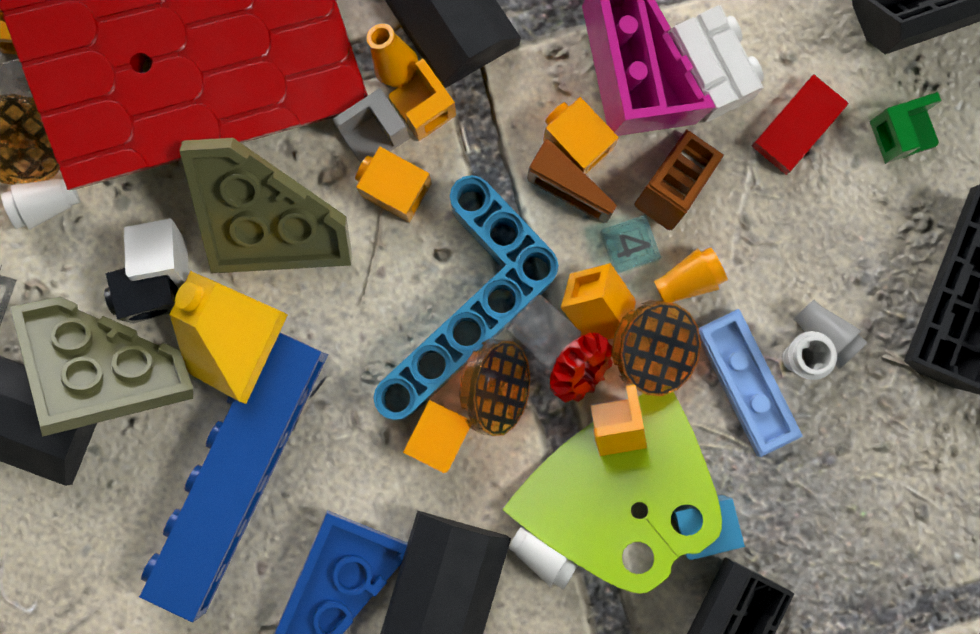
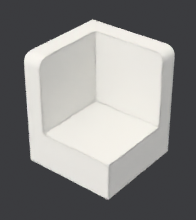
[124,218,189,289]

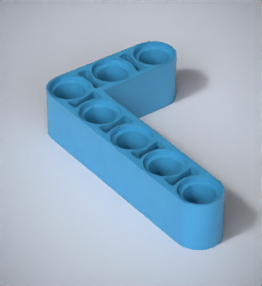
[373,175,559,420]

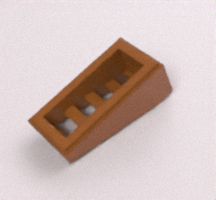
[634,129,724,230]
[527,138,617,223]

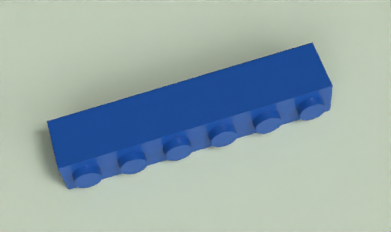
[139,332,329,623]

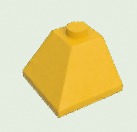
[169,271,288,404]

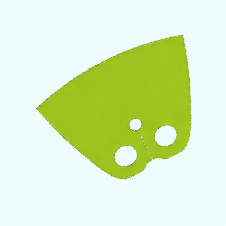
[502,385,722,594]

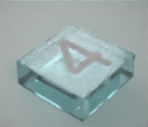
[600,214,661,274]

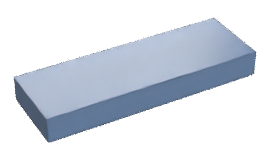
[697,309,803,457]

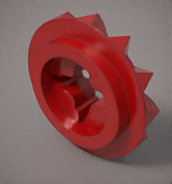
[550,332,614,403]

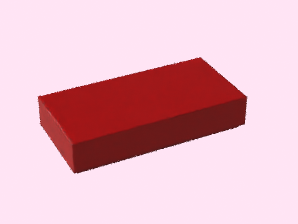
[751,74,849,175]

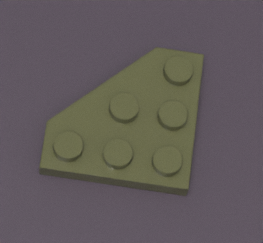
[179,138,352,274]
[10,297,193,437]

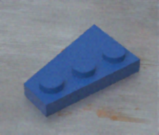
[274,510,408,634]

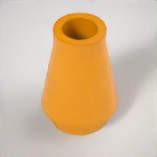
[367,24,418,87]
[653,247,728,305]

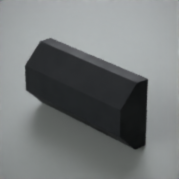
[385,0,521,88]
[852,0,980,55]
[904,184,980,395]
[0,356,97,486]
[380,510,511,634]
[687,557,795,634]

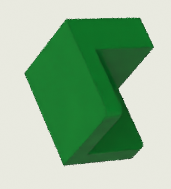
[869,92,942,164]

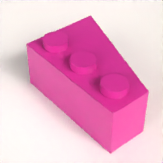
[582,0,716,136]

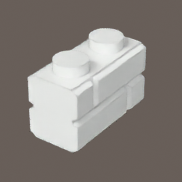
[669,5,764,122]

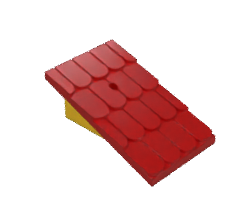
[0,0,368,190]

